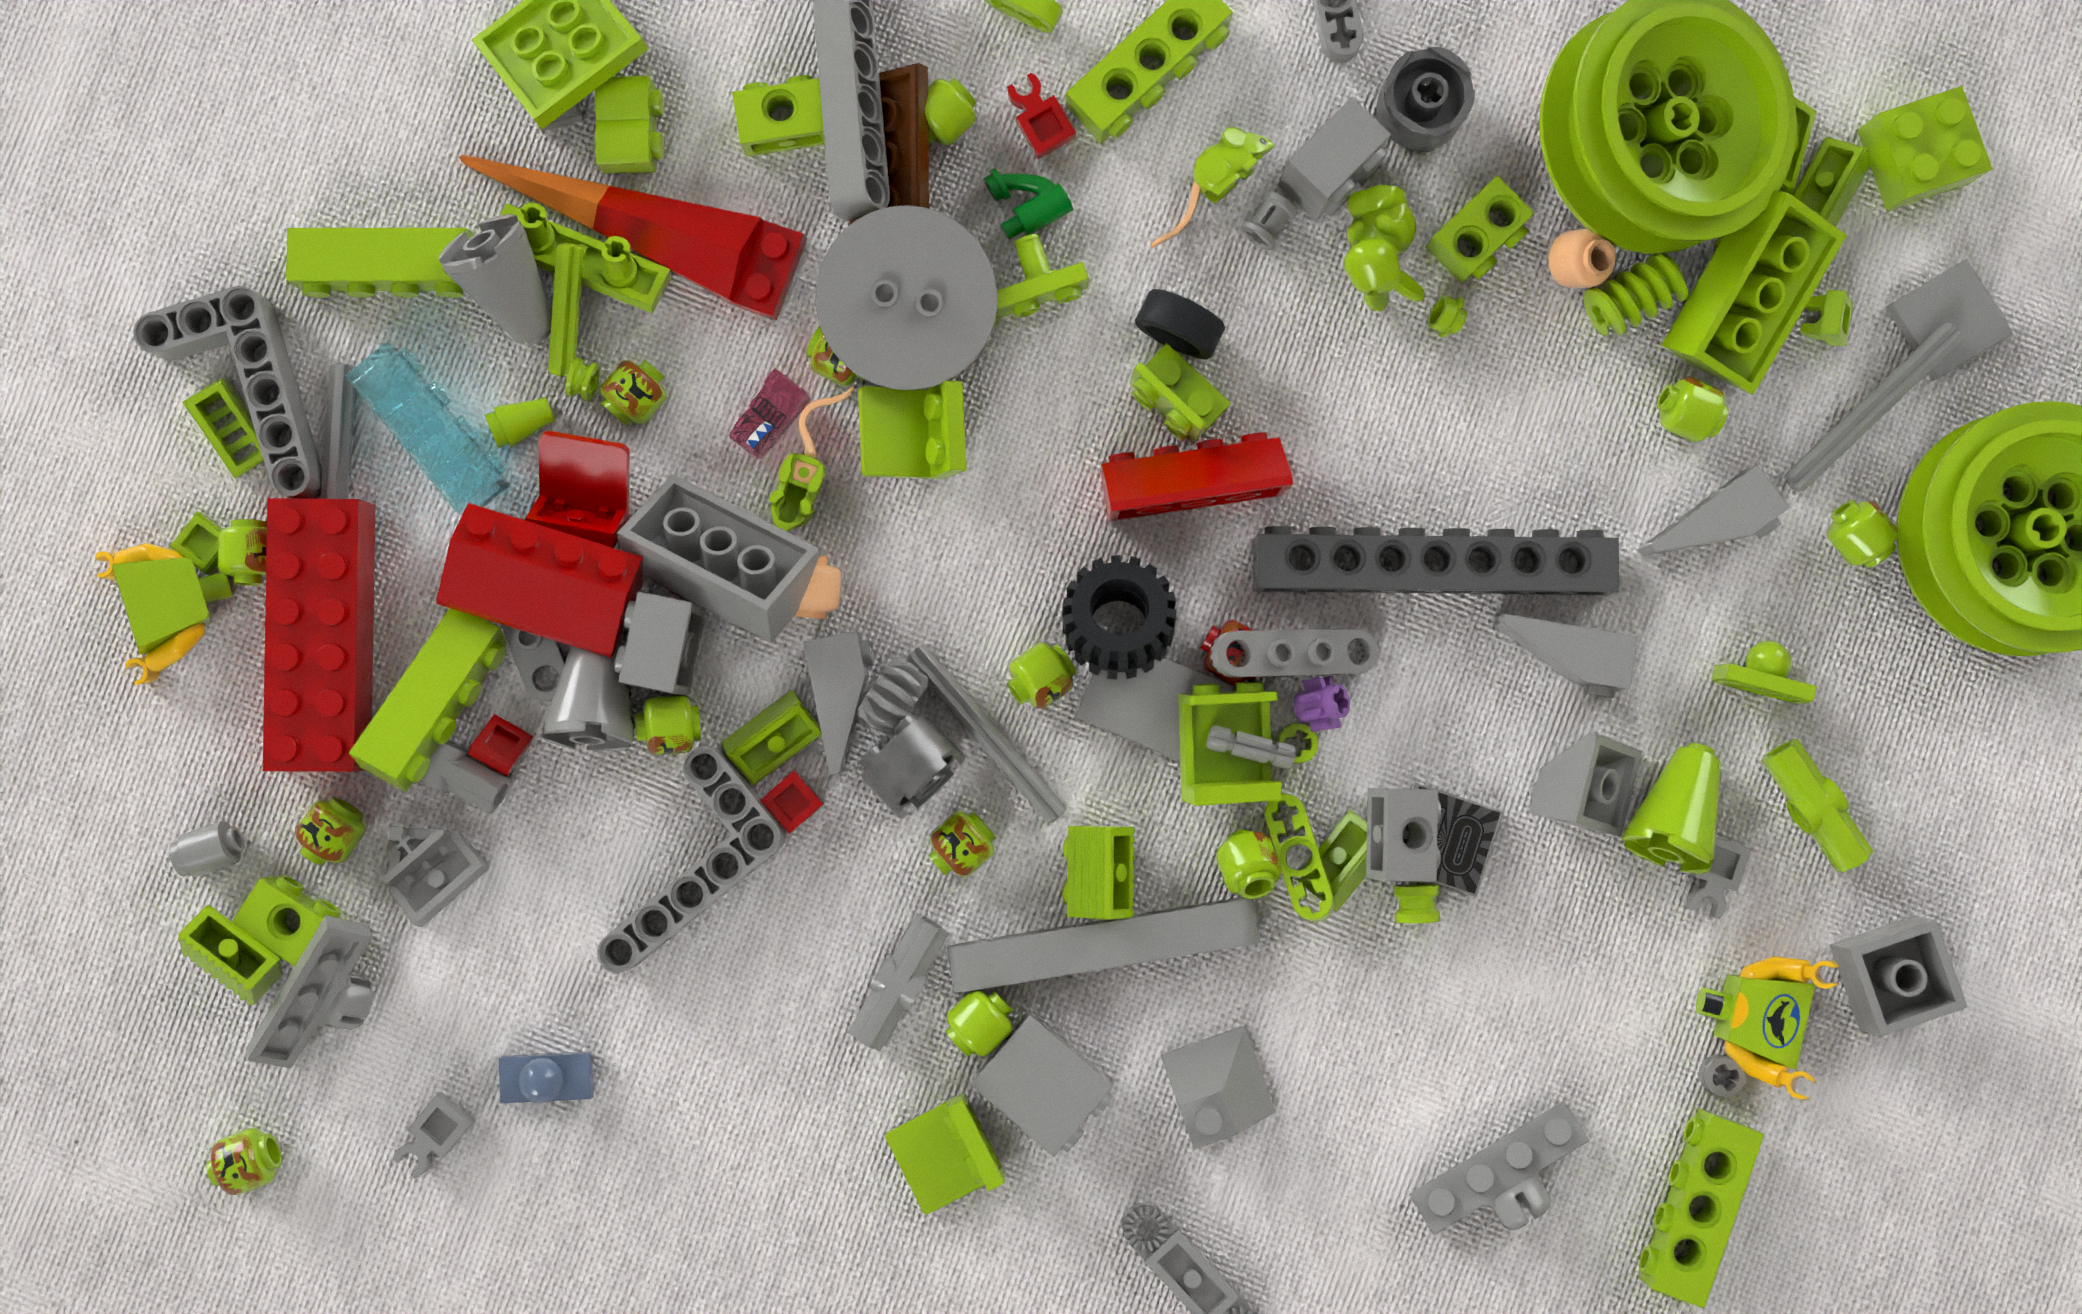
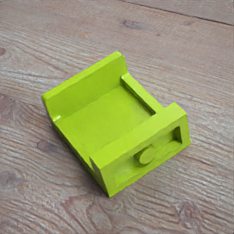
[1178,681,1282,806]

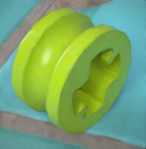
[565,357,601,402]
[1276,724,1318,763]

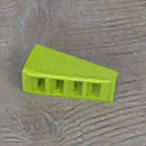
[182,378,264,478]

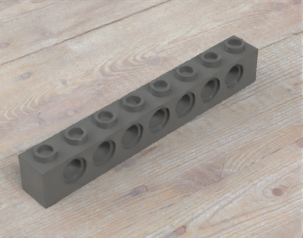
[1253,526,1619,595]

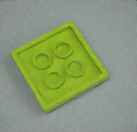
[471,0,649,130]

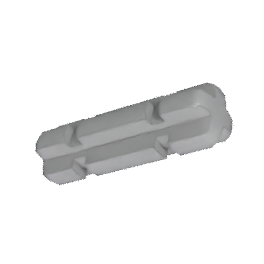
[1206,725,1296,769]

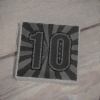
[1402,783,1503,897]

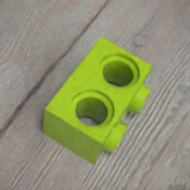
[1425,175,1535,284]

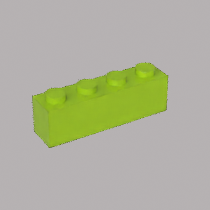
[286,228,474,298]
[349,608,508,792]

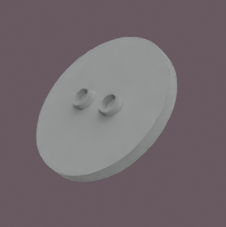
[816,206,997,390]

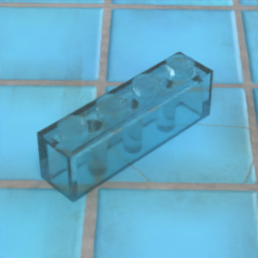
[345,342,511,515]

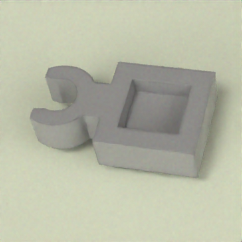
[1687,836,1752,919]
[393,1092,476,1178]

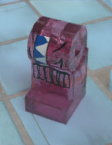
[729,368,811,459]

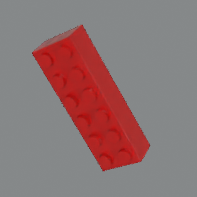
[263,498,376,772]

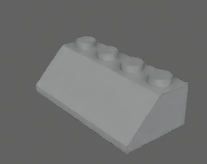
[617,474,820,643]

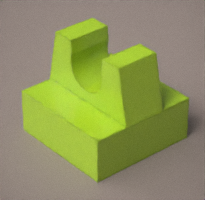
[1800,290,1854,346]

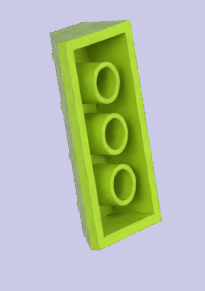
[1661,190,1847,395]

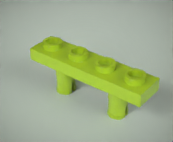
[500,202,671,314]
[993,234,1089,327]

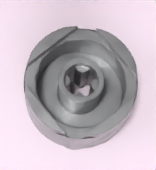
[1376,47,1475,152]
[860,713,965,819]

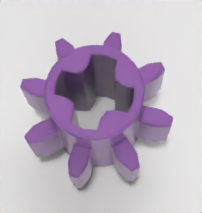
[1294,676,1350,732]

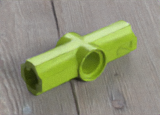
[1761,739,1874,873]

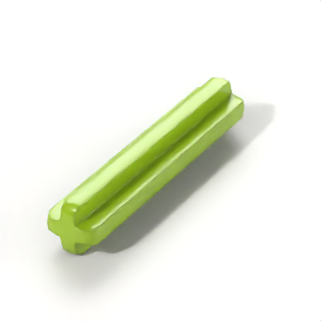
[548,243,584,377]

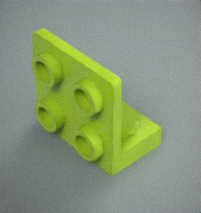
[1129,343,1231,444]
[858,381,967,479]
[885,1092,1006,1215]

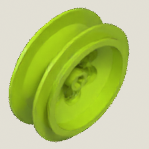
[1539,0,1797,254]
[1896,401,2082,656]

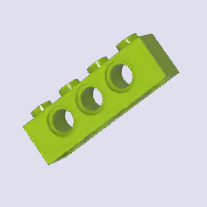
[1065,0,1233,144]
[1639,1108,1765,1308]

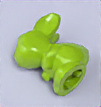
[1343,185,1425,312]

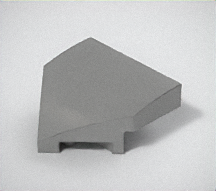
[382,826,490,927]

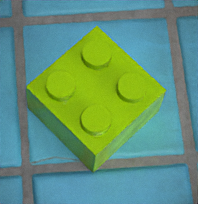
[1857,86,1993,212]

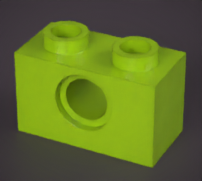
[732,75,825,157]
[231,874,342,967]

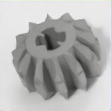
[858,658,928,736]

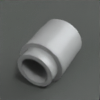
[169,821,245,877]

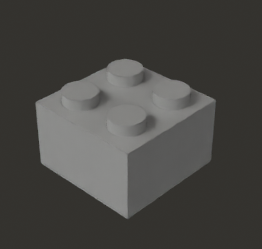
[1278,97,1391,222]
[615,592,707,696]
[1829,916,1968,1037]

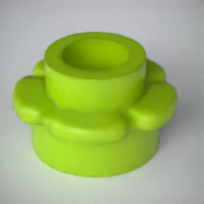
[1428,295,1467,338]

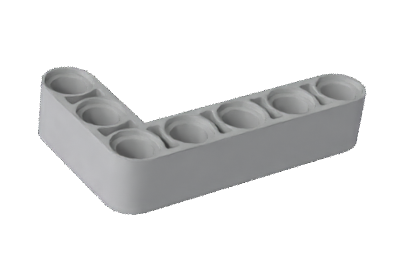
[133,286,322,499]
[597,746,786,973]

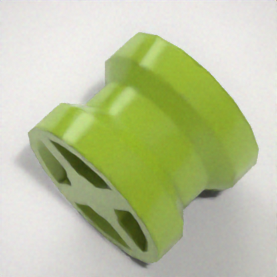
[1393,884,1441,923]

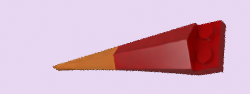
[458,155,807,320]

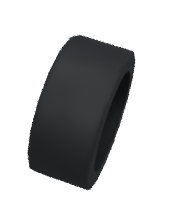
[1135,289,1225,360]

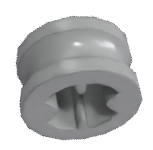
[1698,1054,1746,1098]

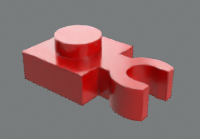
[1007,72,1076,159]

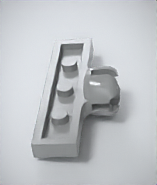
[246,915,373,1068]
[1409,1101,1590,1235]

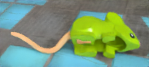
[1151,127,1275,248]
[769,386,855,533]

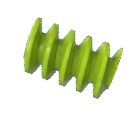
[1583,254,1688,337]

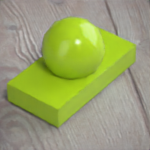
[1711,640,1817,704]

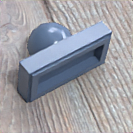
[499,1051,594,1104]

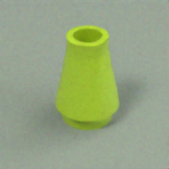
[484,397,556,448]

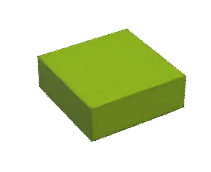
[169,511,223,575]

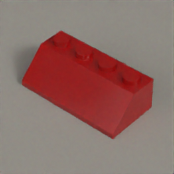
[1100,432,1293,522]
[436,503,643,658]

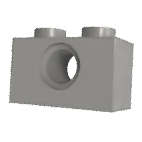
[1366,788,1442,882]

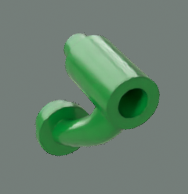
[983,168,1073,240]

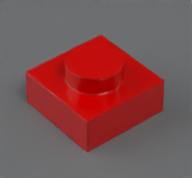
[468,714,533,777]
[760,770,825,834]

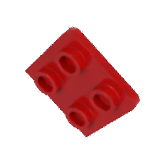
[525,431,630,548]

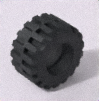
[1063,555,1177,680]

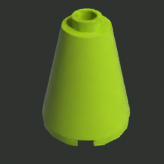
[1621,743,1721,874]

